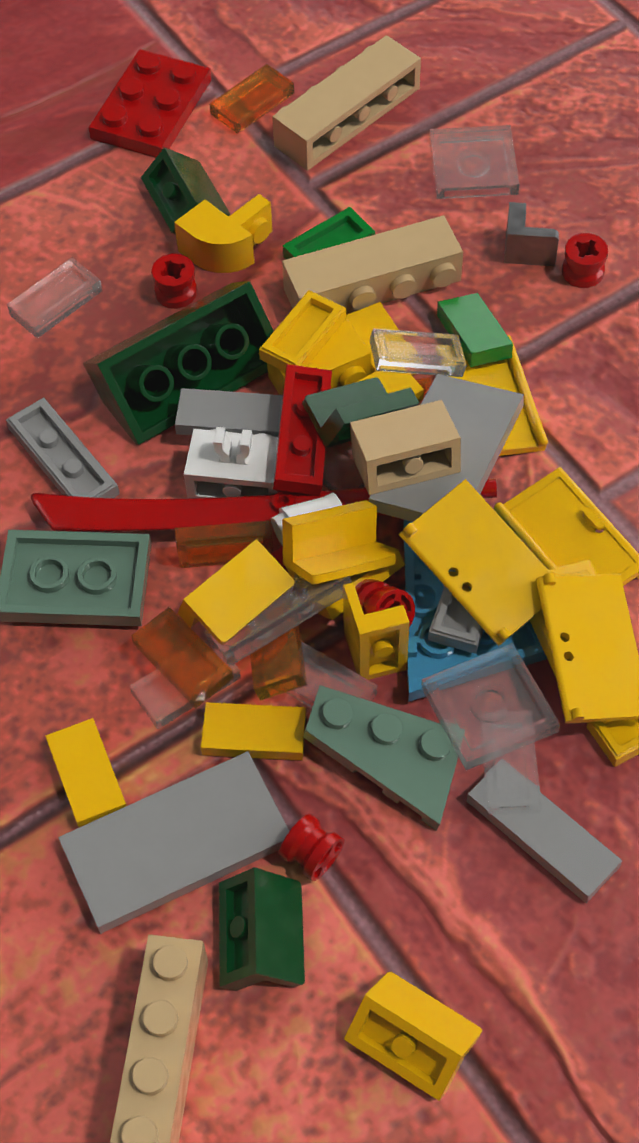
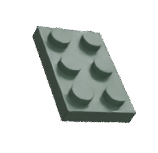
[0,530,152,626]

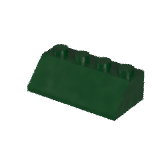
[83,281,274,445]

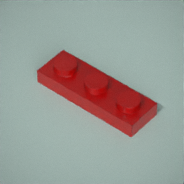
[273,364,332,496]

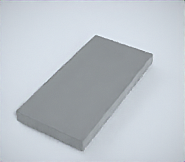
[369,374,524,522]
[58,751,289,934]

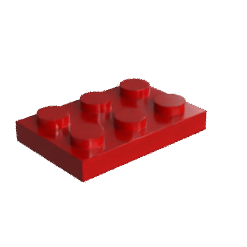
[88,49,212,157]

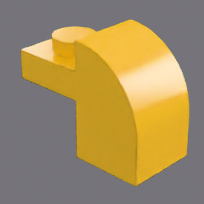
[174,194,273,273]

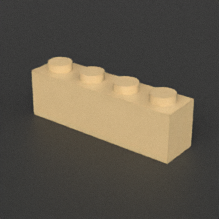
[272,35,421,171]
[282,215,463,313]
[110,934,208,1143]

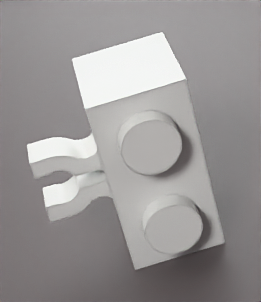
[184,427,281,498]

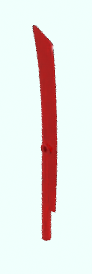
[31,479,497,531]

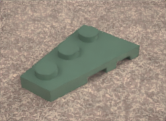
[303,685,465,831]

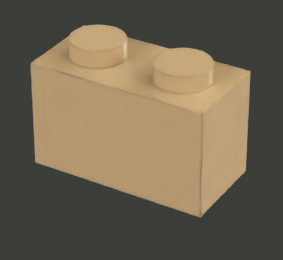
[350,400,461,495]

